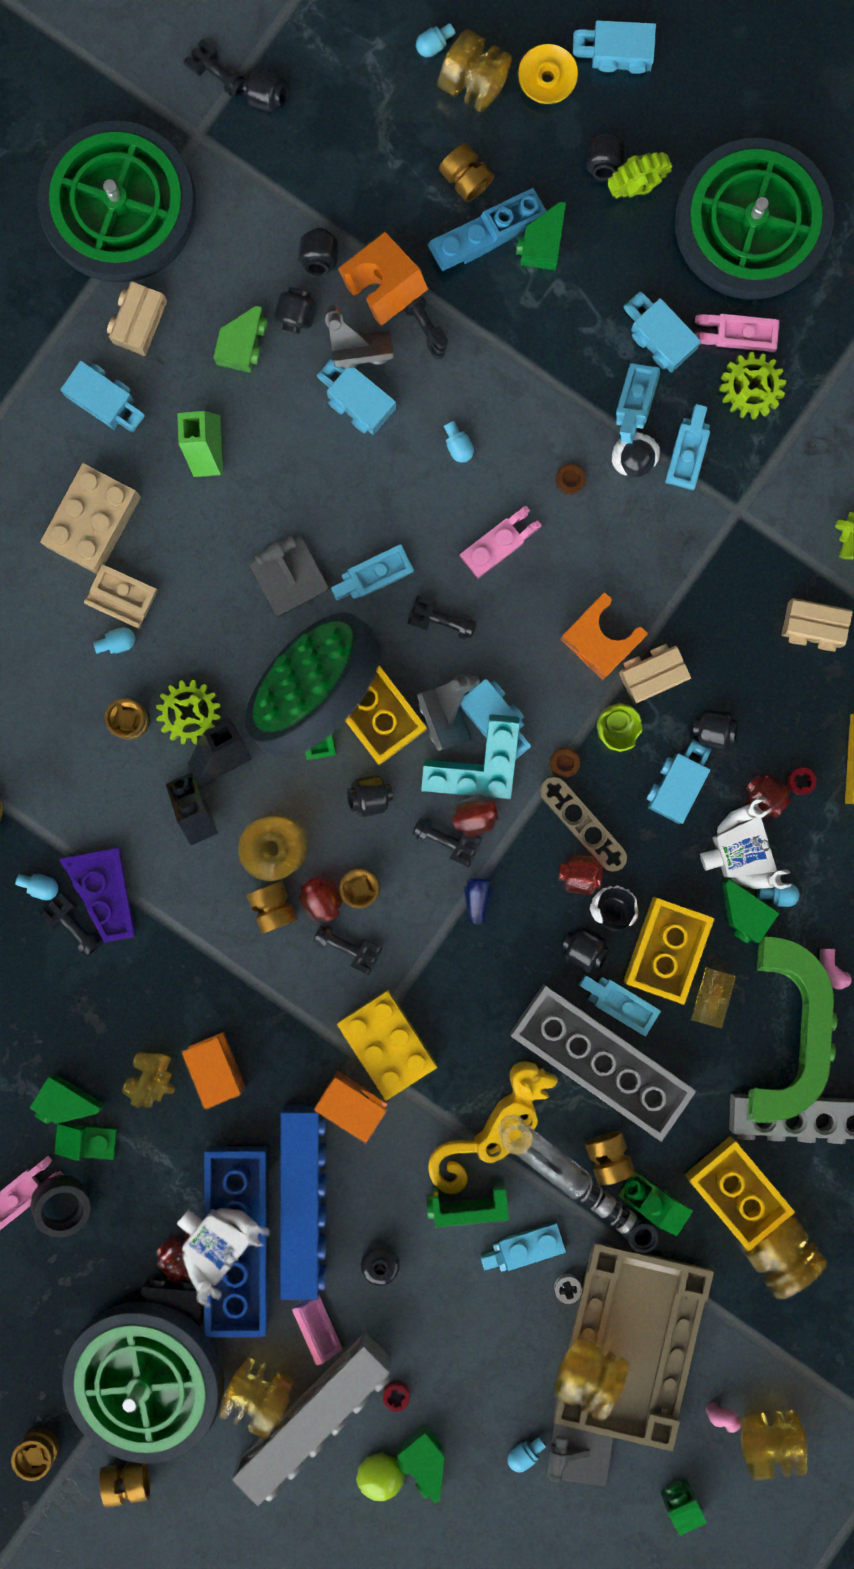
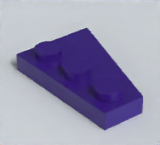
[59,848,136,942]

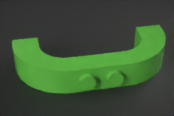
[747,936,837,1123]

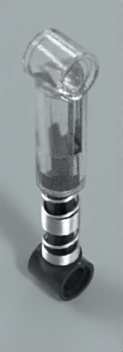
[498,1115,659,1253]

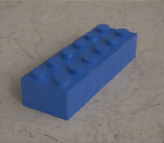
[280,1105,327,1300]
[204,1146,269,1337]

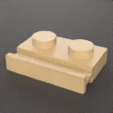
[84,564,158,629]

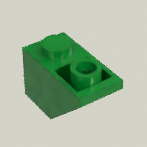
[618,1171,693,1236]
[396,1424,444,1504]
[660,1480,707,1536]

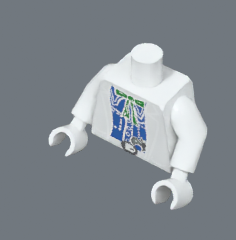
[700,797,792,889]
[177,1208,269,1307]

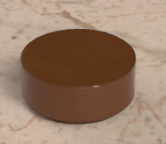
[556,464,586,495]
[550,748,580,778]

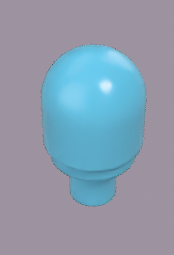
[416,23,456,57]
[444,421,474,463]
[93,627,135,654]
[15,873,58,900]
[757,883,800,907]
[507,1436,547,1472]

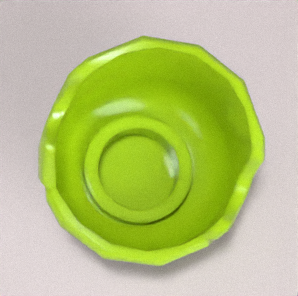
[597,703,642,752]
[356,1452,405,1501]

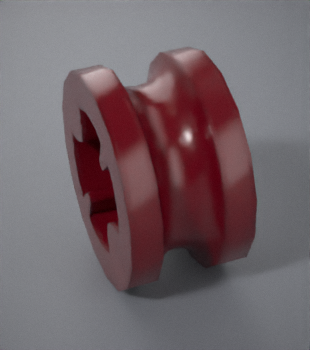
[787,768,817,795]
[383,1380,410,1412]

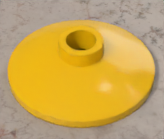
[518,44,578,104]

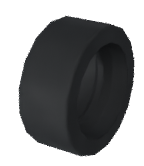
[30,1175,91,1237]

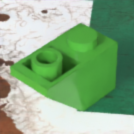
[214,306,268,372]
[177,411,223,477]

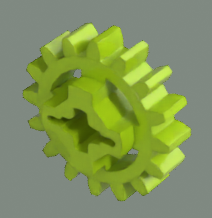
[607,152,672,198]
[719,352,786,419]
[156,680,222,745]

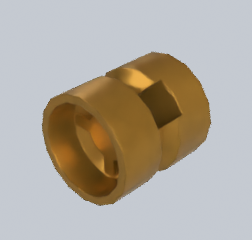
[439,143,495,202]
[105,698,150,740]
[339,868,380,908]
[246,881,297,934]
[585,1131,635,1185]
[11,1428,60,1481]
[99,1462,150,1508]

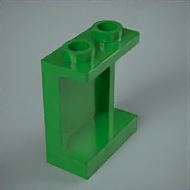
[427,1179,509,1228]

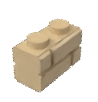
[107,282,167,356]
[782,598,852,651]
[619,644,691,705]

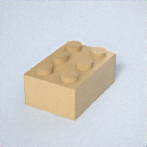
[40,463,141,574]

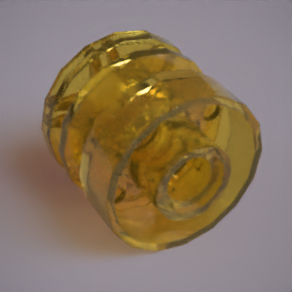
[437,29,513,113]
[238,815,309,881]
[744,1217,828,1299]
[553,1336,630,1421]
[219,1356,294,1440]
[741,1409,808,1481]

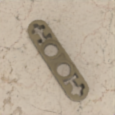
[540,777,627,872]

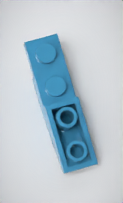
[428,188,547,271]

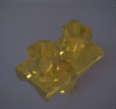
[691,968,736,1029]
[122,1052,175,1108]

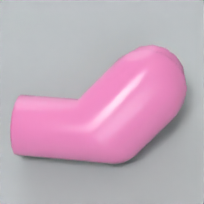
[820,949,852,990]
[706,1402,742,1433]

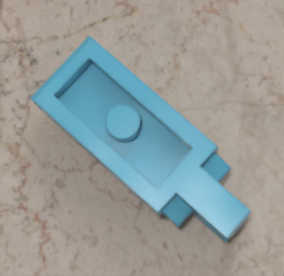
[616,363,660,444]
[665,404,710,490]
[331,544,414,600]
[578,975,661,1037]
[480,1222,566,1272]

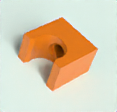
[338,232,428,326]
[560,592,648,680]
[182,1032,246,1109]
[314,1071,388,1143]

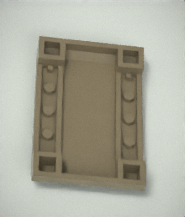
[553,1241,714,1452]

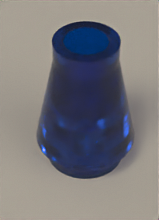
[464,878,494,924]

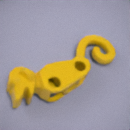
[428,1061,558,1194]

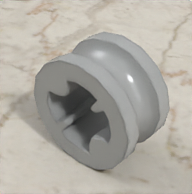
[554,1273,582,1304]

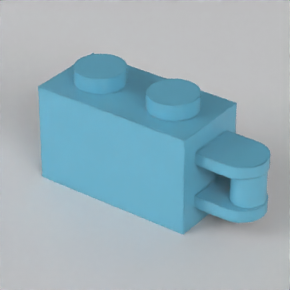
[573,20,656,74]
[624,292,701,373]
[316,359,396,436]
[60,361,145,433]
[460,679,531,760]
[646,739,711,824]

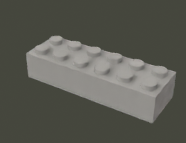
[510,984,696,1142]
[232,1331,391,1506]

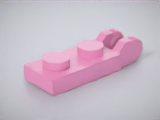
[695,314,780,352]
[459,506,542,579]
[0,1156,63,1230]

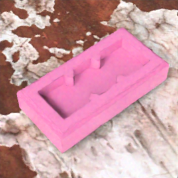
[292,1296,343,1365]

